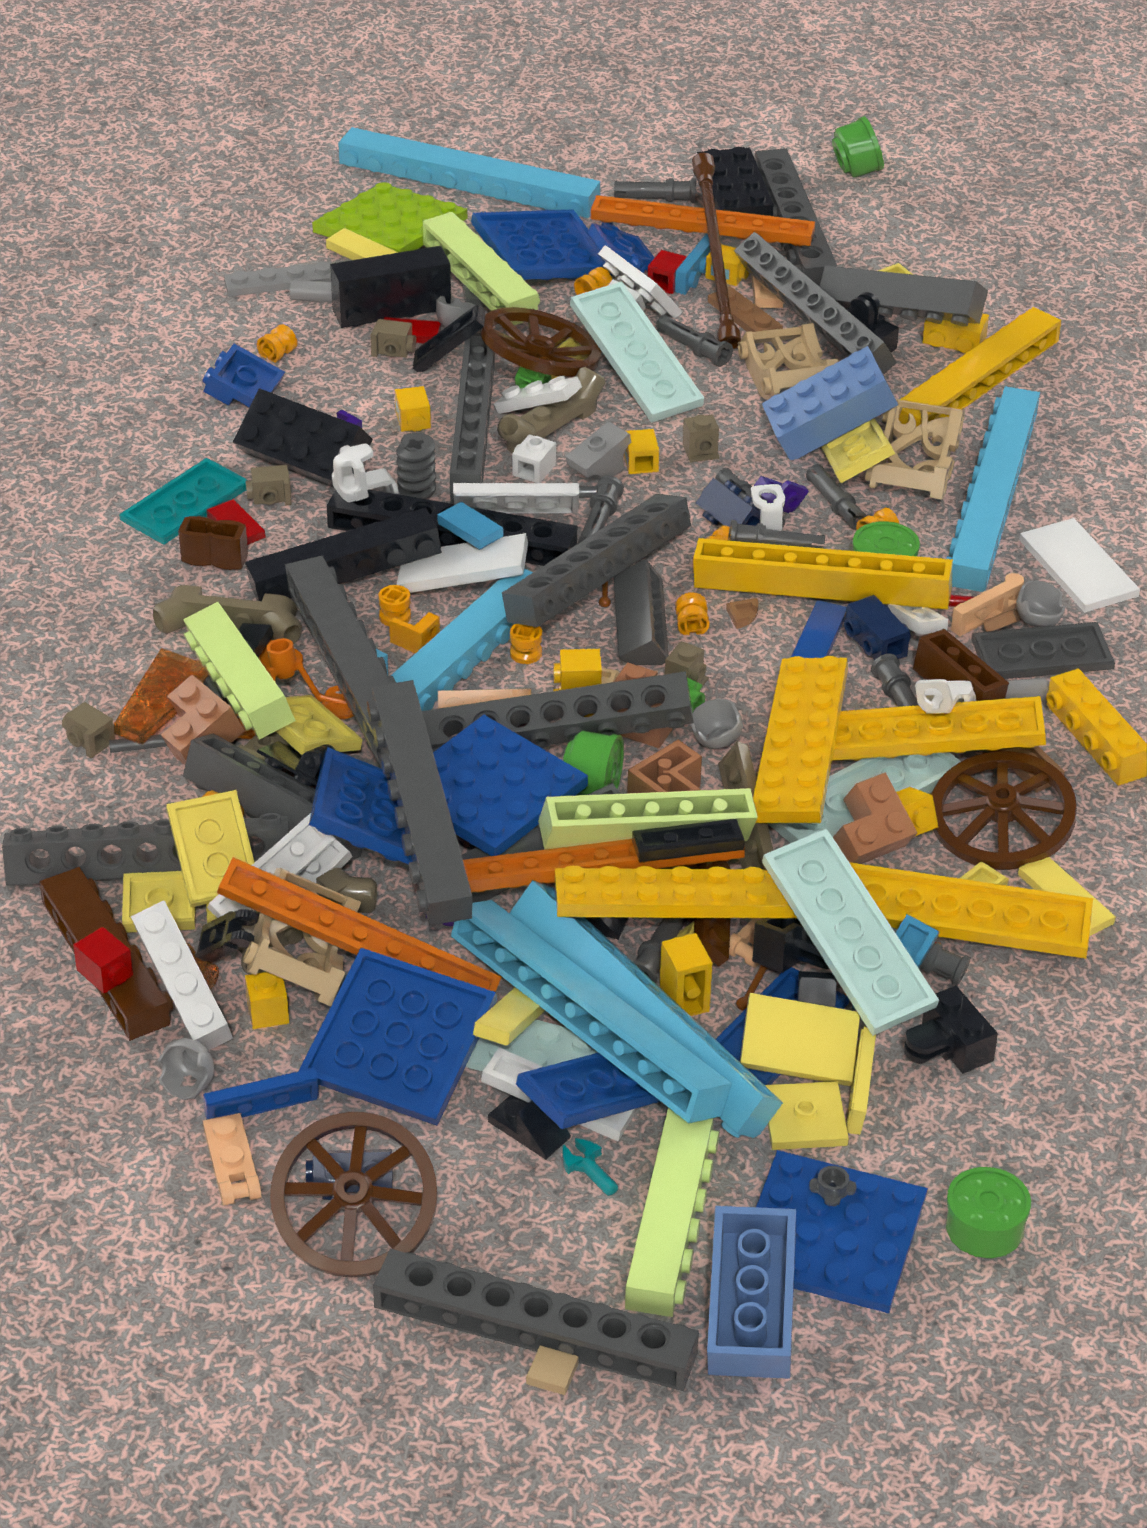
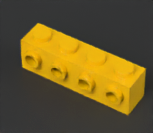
[1046,668,1147,786]

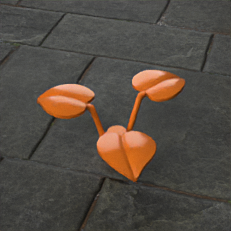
[236,638,354,739]

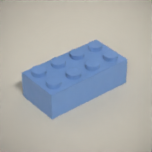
[762,346,898,460]
[707,1206,796,1379]

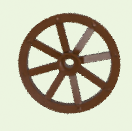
[480,307,601,377]
[932,751,1077,870]
[270,1112,438,1277]

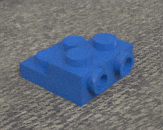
[202,343,285,407]

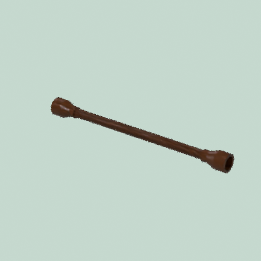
[692,153,741,349]

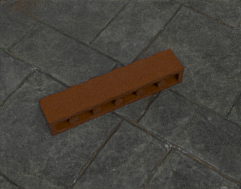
[39,867,173,1041]

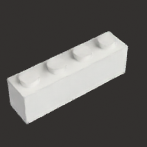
[131,900,233,1050]

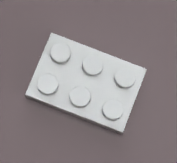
[598,245,683,318]

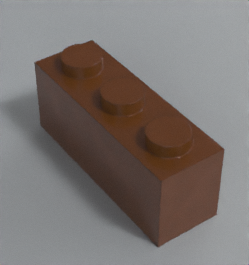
[913,629,1009,702]

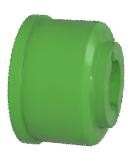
[832,116,884,177]
[853,521,920,556]
[563,731,624,796]
[946,1167,1031,1259]

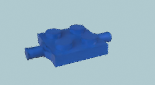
[588,222,655,273]

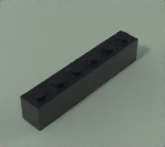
[245,507,442,601]

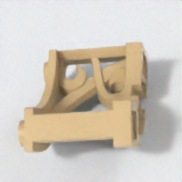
[738,323,838,400]
[865,399,965,500]
[243,868,361,1006]

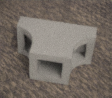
[565,421,631,480]

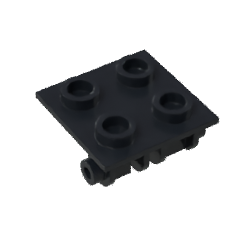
[257,741,335,786]

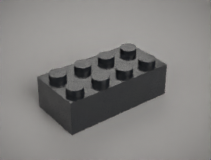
[697,147,774,216]
[330,246,451,328]
[233,388,373,488]

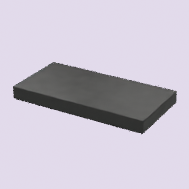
[971,622,1115,679]

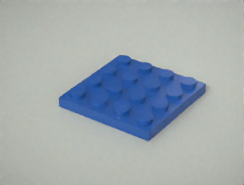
[471,209,613,281]
[433,715,588,856]
[309,747,412,865]
[299,948,498,1126]
[756,1150,928,1313]

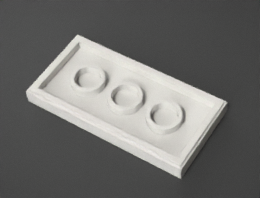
[453,483,579,513]
[1019,518,1140,613]
[396,533,528,593]

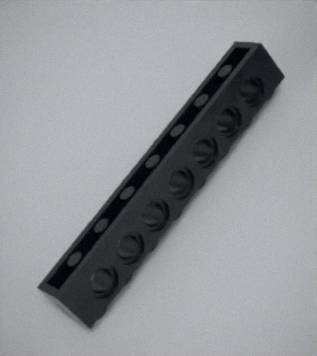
[327,489,578,566]

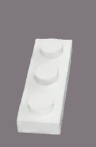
[494,376,582,414]

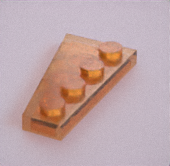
[114,648,209,745]

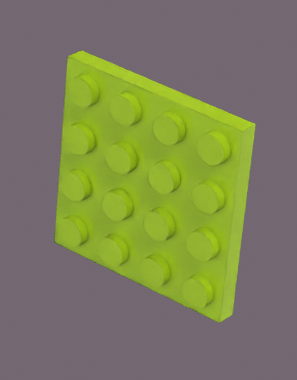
[312,182,468,253]

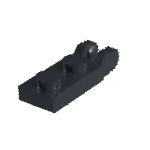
[195,909,259,964]

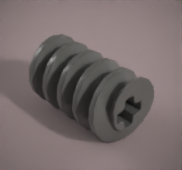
[396,433,436,499]

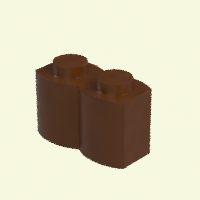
[178,516,248,570]

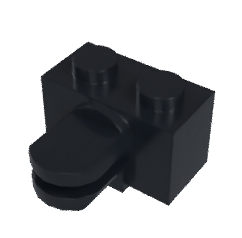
[847,292,899,352]
[752,918,830,973]
[904,985,998,1074]

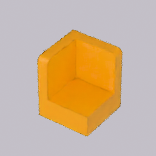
[389,612,440,653]

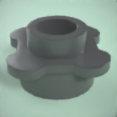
[809,1166,856,1206]

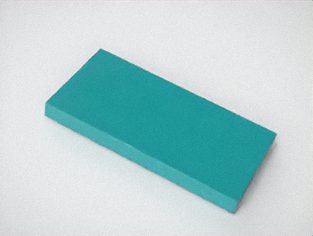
[119,458,247,545]

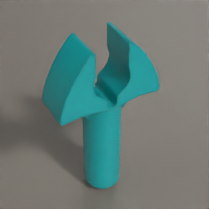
[562,1138,618,1196]

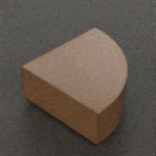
[726,598,758,629]
[983,608,1021,632]

